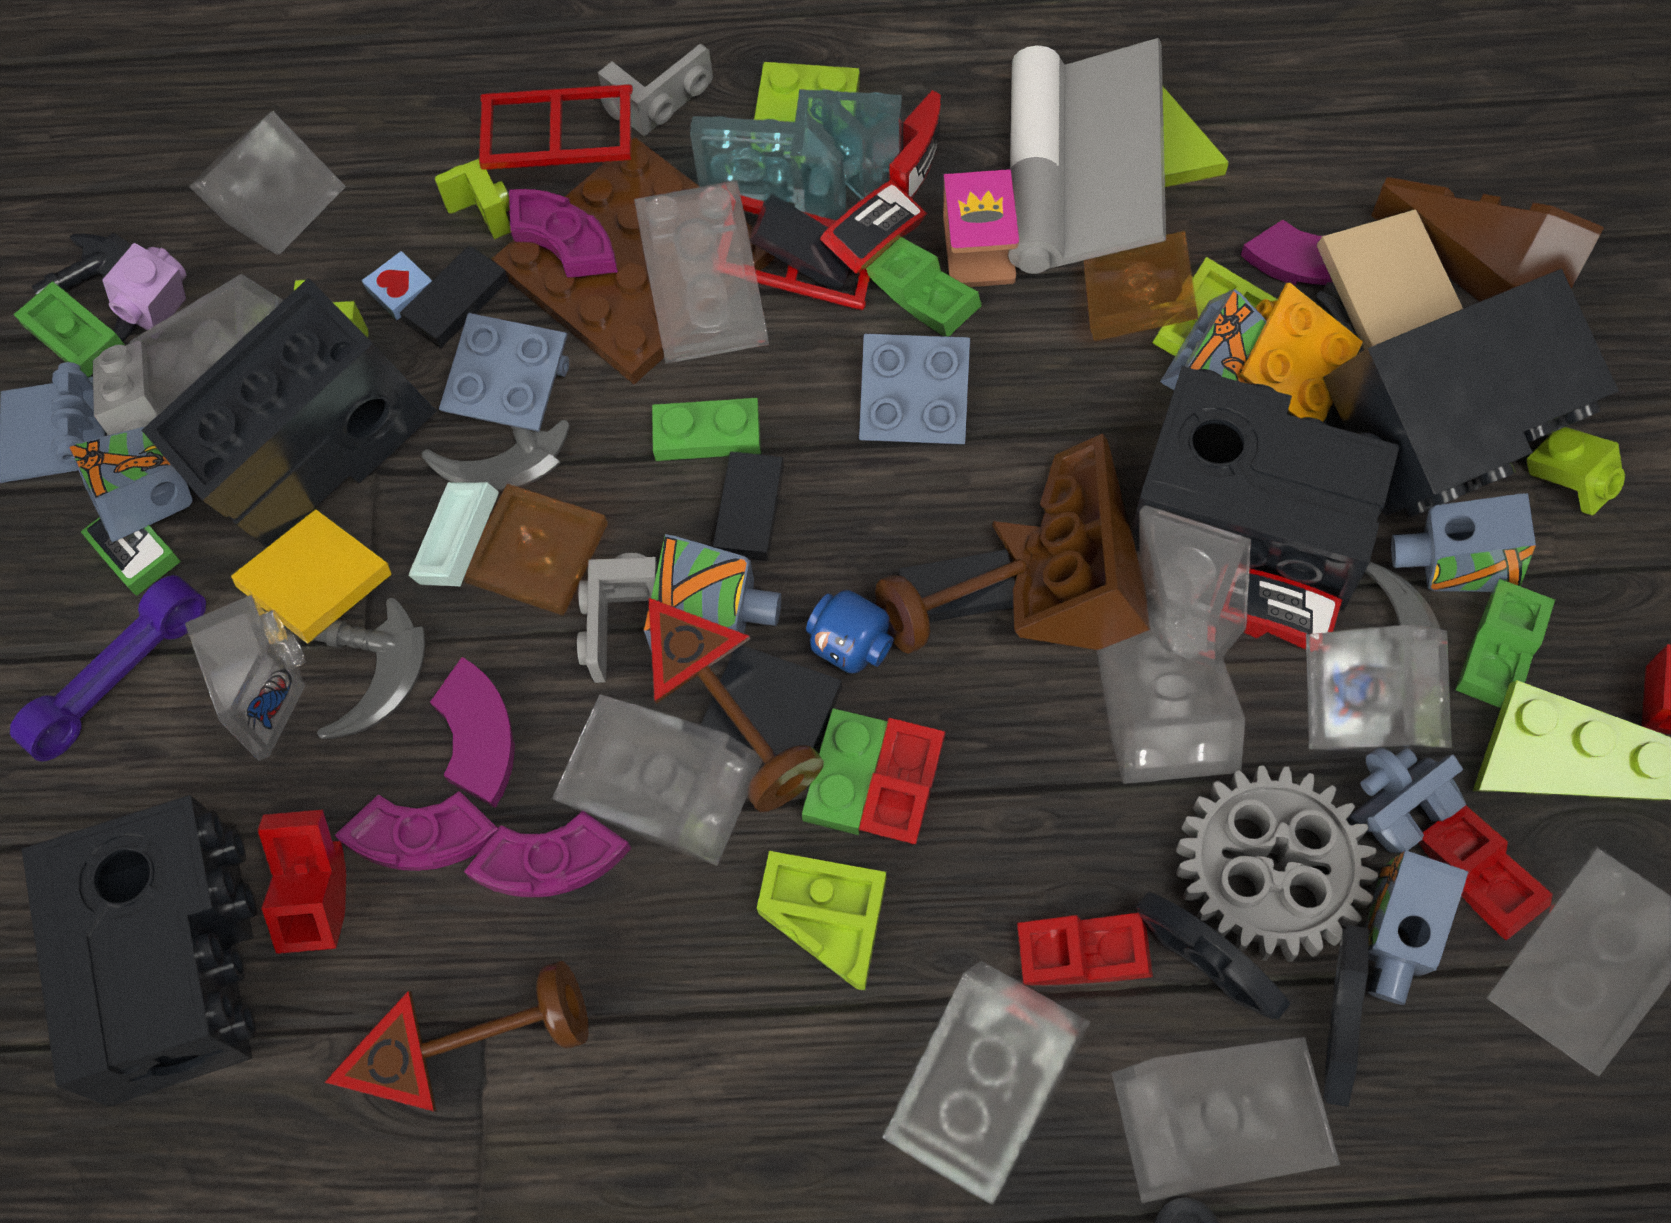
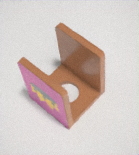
[943,169,1019,287]

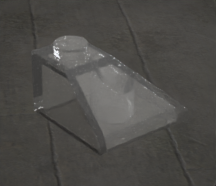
[189,111,346,255]
[1140,505,1251,668]

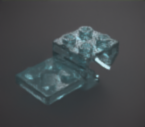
[690,89,902,220]

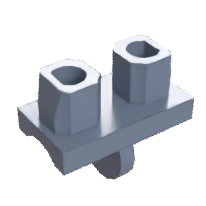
[1347,747,1466,853]

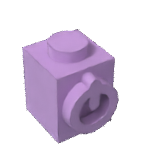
[102,243,187,335]

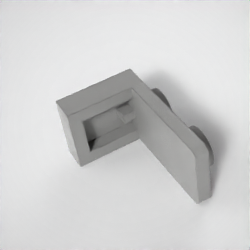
[598,44,713,136]
[93,341,162,435]
[577,553,658,683]

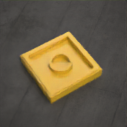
[231,509,391,644]

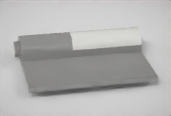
[1008,38,1166,274]

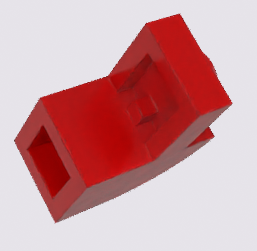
[258,810,346,954]

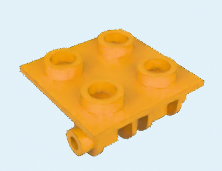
[1240,282,1363,422]

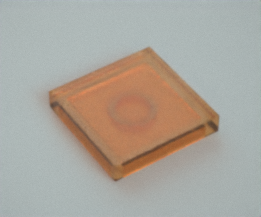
[1083,231,1199,341]
[464,483,608,616]

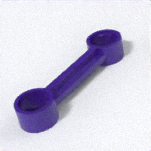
[10,575,206,761]

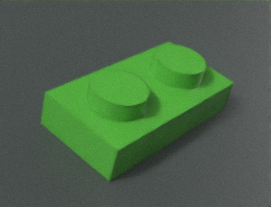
[13,281,125,377]
[652,398,761,461]
[802,708,888,835]

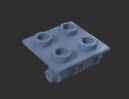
[439,313,569,432]
[859,334,970,445]
[0,362,106,483]

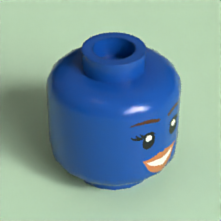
[806,590,894,674]

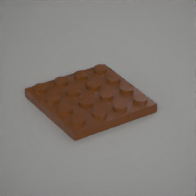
[491,137,776,385]

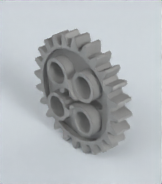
[1176,766,1378,962]

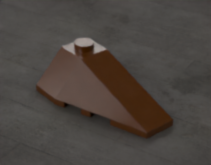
[1371,177,1604,302]
[1013,433,1150,650]

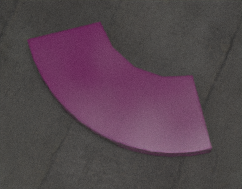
[509,189,618,278]
[1241,220,1333,285]
[430,657,515,808]
[335,791,498,871]
[464,811,631,897]

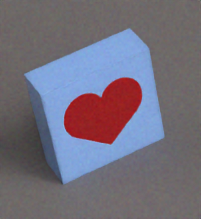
[361,251,432,320]

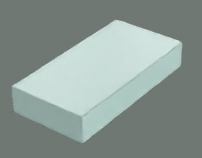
[408,482,499,586]

